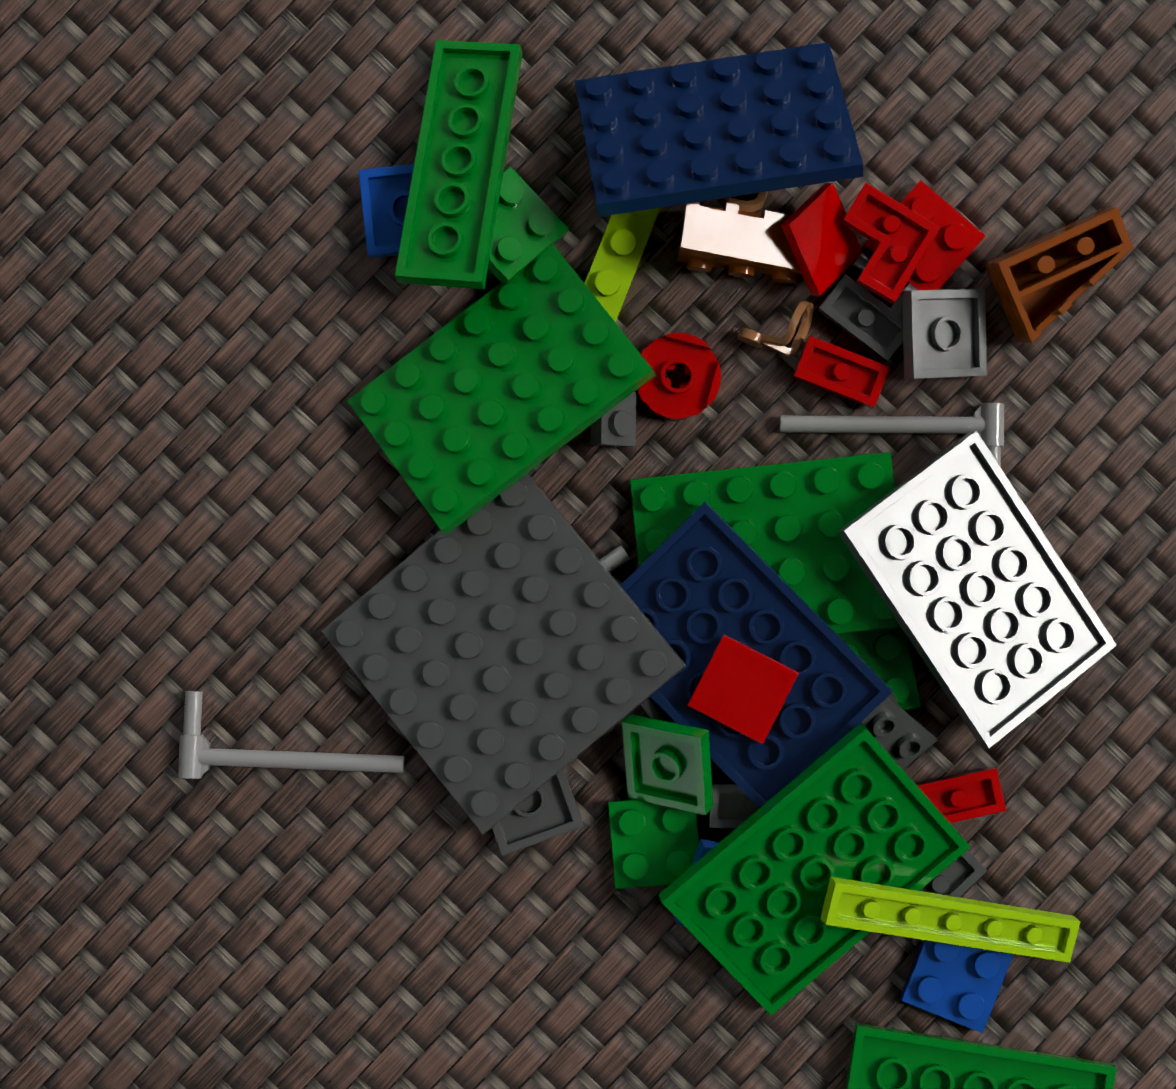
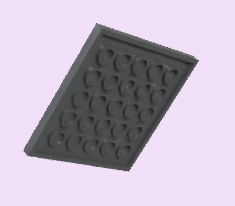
[322,473,687,834]

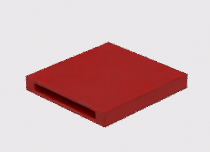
[781,183,862,296]
[688,634,799,744]

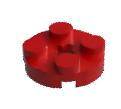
[637,332,721,420]

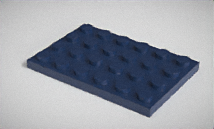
[575,42,863,217]
[620,502,893,808]

